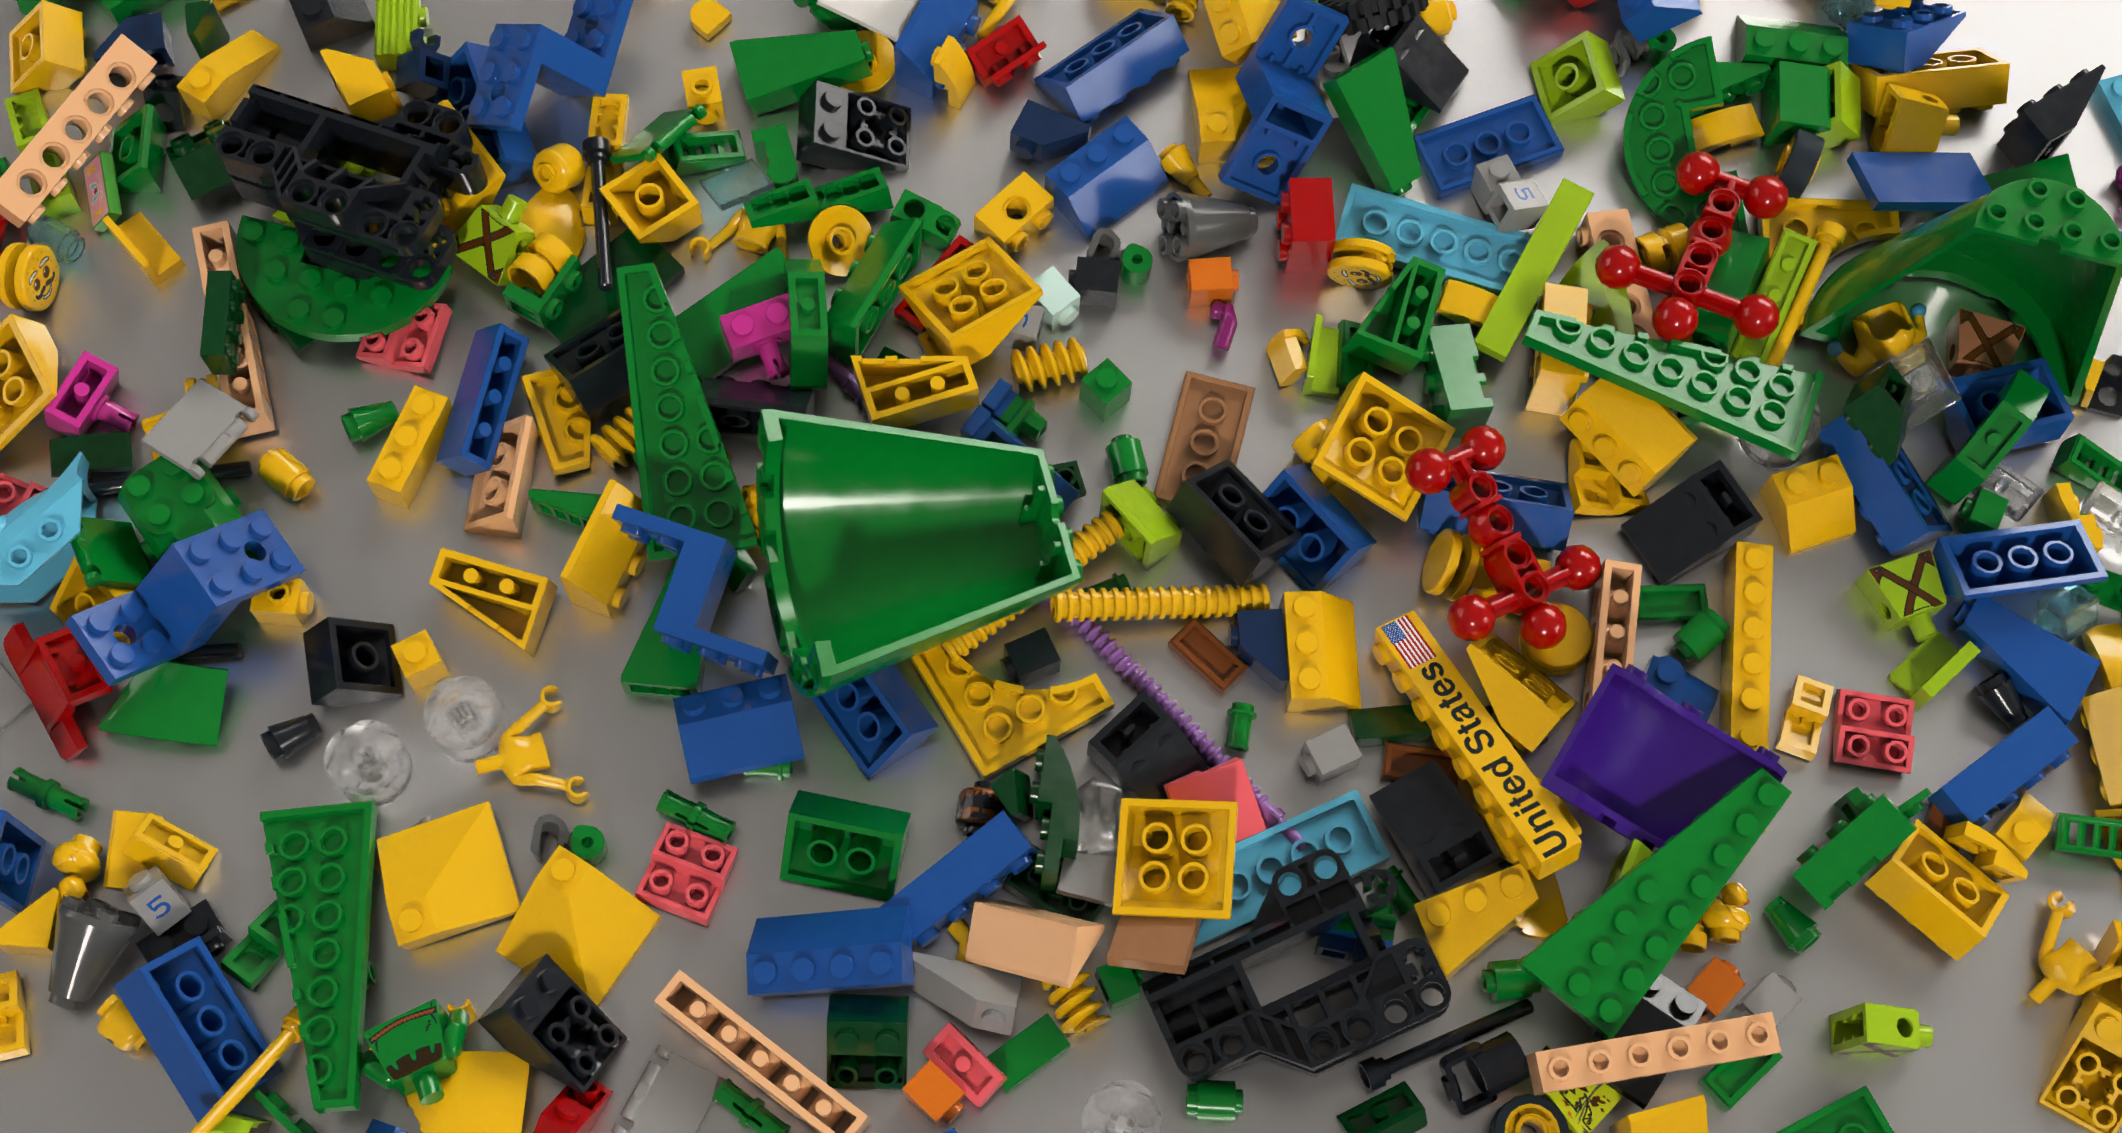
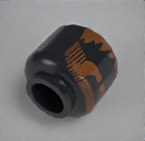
[955,781,1007,837]

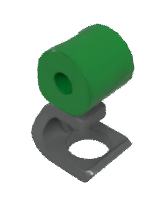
[1609,29,1677,77]
[1086,228,1153,286]
[530,814,608,866]

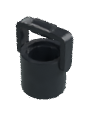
[1439,1031,1531,1115]

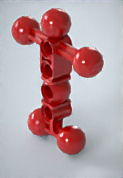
[1595,151,1788,341]
[1405,425,1602,650]

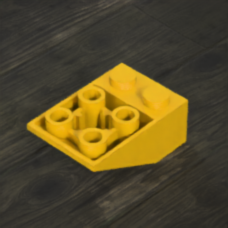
[2038,991,2122,1133]

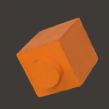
[1185,257,1239,307]
[1684,956,1746,1023]
[902,1060,965,1128]

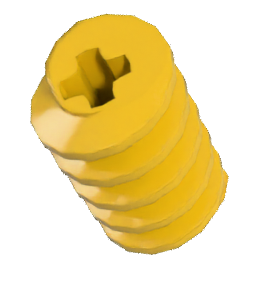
[1010,337,1089,394]
[590,406,636,469]
[1041,972,1111,1035]

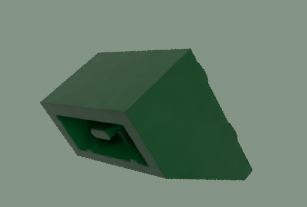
[165,118,232,200]
[1842,361,1913,466]
[827,994,909,1090]

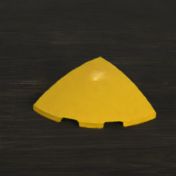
[404,1051,530,1133]

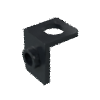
[143,74,186,130]
[2088,354,2122,418]

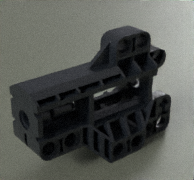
[214,84,488,291]
[1141,849,1451,1083]

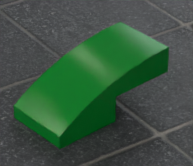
[221,900,285,991]

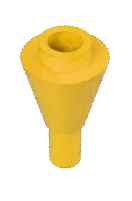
[1159,143,1212,197]

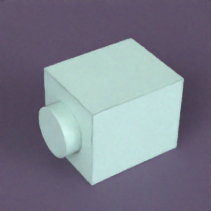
[1034,266,1080,331]

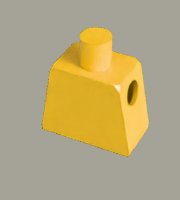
[1868,84,1960,152]

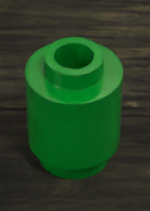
[1105,434,1149,487]
[1673,608,1729,663]
[1481,959,1542,1001]
[1186,1080,1243,1122]

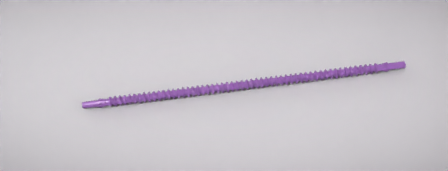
[828,353,1308,852]

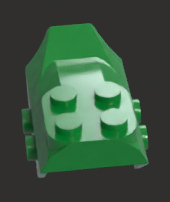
[117,456,259,562]

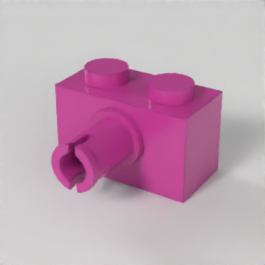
[719,293,790,381]
[44,350,139,437]

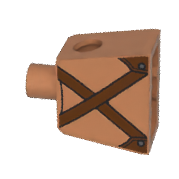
[1946,308,2026,377]

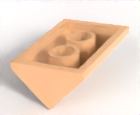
[463,414,541,539]
[965,900,1105,989]

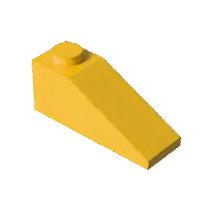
[176,29,281,122]

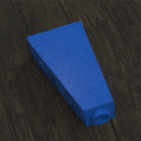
[1951,597,2101,725]

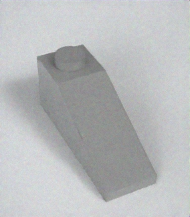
[907,951,1023,1036]

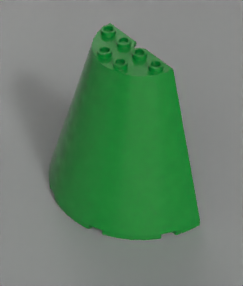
[1799,178,2122,406]
[756,409,1083,698]

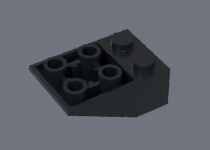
[1350,15,1469,114]
[1997,64,2106,167]
[796,80,911,171]
[1620,460,1763,585]
[1087,691,1210,799]
[1369,759,1503,897]
[477,954,628,1094]

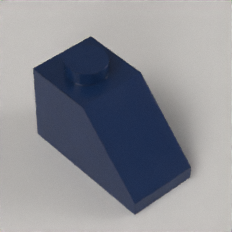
[93,12,175,77]
[1010,99,1091,163]
[1228,609,1289,692]

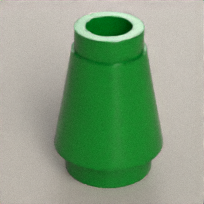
[340,400,399,443]
[1763,896,1822,954]

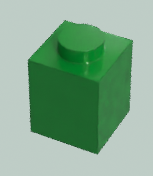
[1079,358,1132,422]

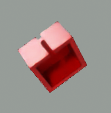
[1276,178,1336,274]

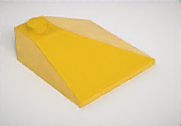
[1188,67,1275,163]
[898,236,1043,366]
[0,313,58,451]
[1311,371,1456,522]
[1466,631,1578,753]
[1112,798,1238,920]
[376,801,521,951]
[495,845,661,1007]

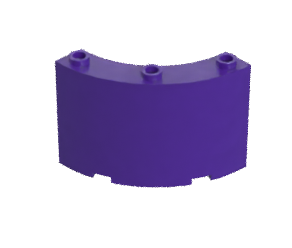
[1540,663,1787,851]

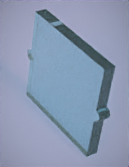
[699,158,775,211]

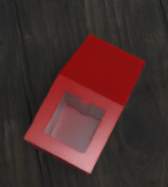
[533,1080,613,1133]

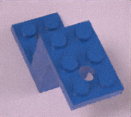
[466,0,633,132]
[1218,0,1350,206]
[612,503,779,678]
[65,509,306,687]

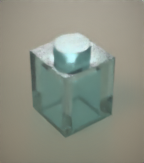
[2036,585,2099,642]

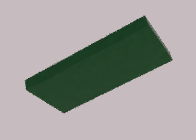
[545,228,685,345]

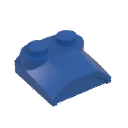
[1644,655,1719,722]

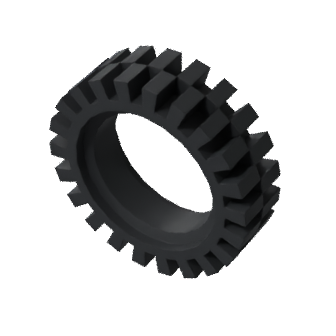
[1318,0,1429,36]

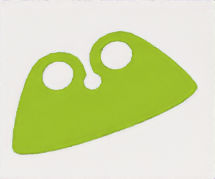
[1559,239,1635,335]

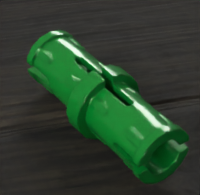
[7,767,90,822]
[656,789,736,844]
[712,1078,791,1133]

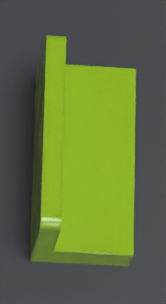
[1302,313,1340,400]
[1888,630,1981,709]

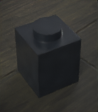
[1068,257,1120,309]
[1000,627,1061,686]

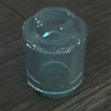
[27,216,85,263]

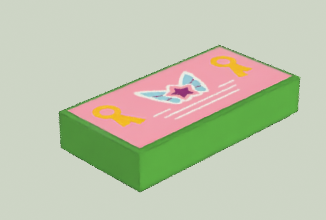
[83,151,122,232]

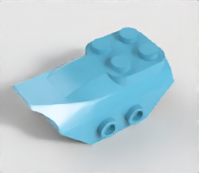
[0,452,98,603]

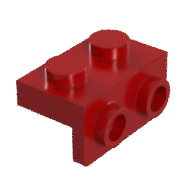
[964,15,1047,88]

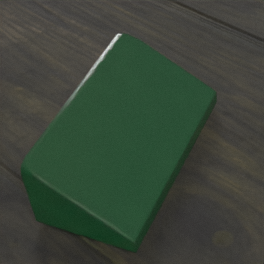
[185,0,230,59]
[1348,704,1431,747]
[991,767,1034,822]
[1336,1081,1428,1133]

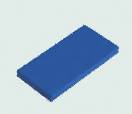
[1413,94,1564,199]
[1846,152,1992,211]

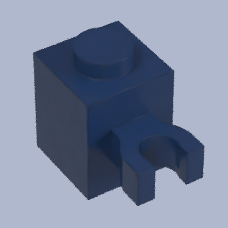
[395,28,451,100]

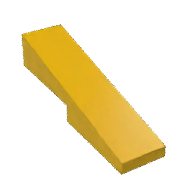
[581,94,629,227]

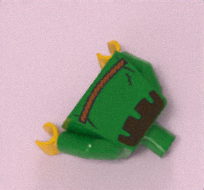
[362,999,477,1105]

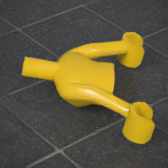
[689,189,789,262]
[474,685,589,804]
[2028,891,2122,1005]

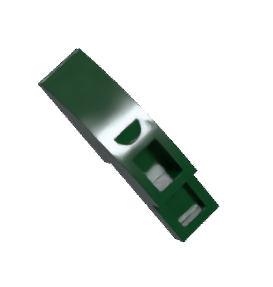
[1029,735,1080,892]

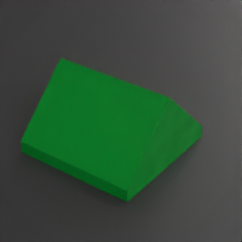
[1762,61,1831,148]
[109,104,168,194]

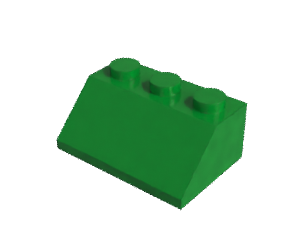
[1735,14,1849,79]
[779,790,911,901]

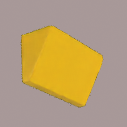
[103,810,163,892]
[123,811,218,890]

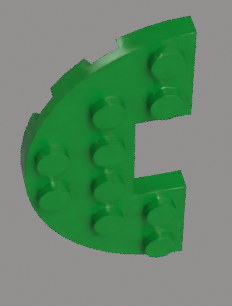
[1623,36,1748,233]
[236,215,454,342]

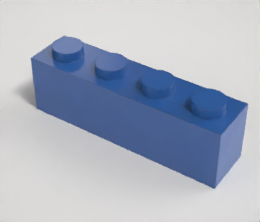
[435,323,530,476]
[1927,706,2079,827]
[880,810,1037,948]

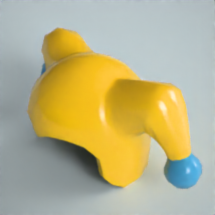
[1827,301,1927,377]

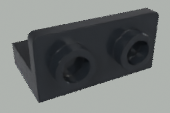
[136,899,233,963]

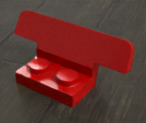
[3,622,113,760]

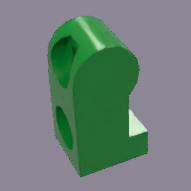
[751,124,799,190]
[890,189,961,250]

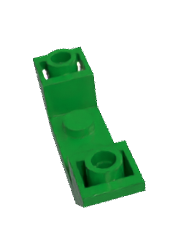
[784,259,828,389]
[1925,368,2050,505]

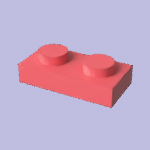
[922,1022,1008,1108]

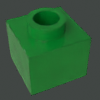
[1957,488,2009,534]
[1095,963,1144,1012]

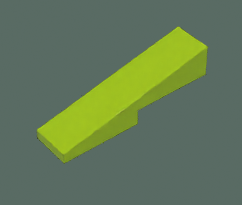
[4,88,82,223]

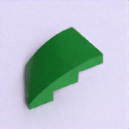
[98,660,228,746]

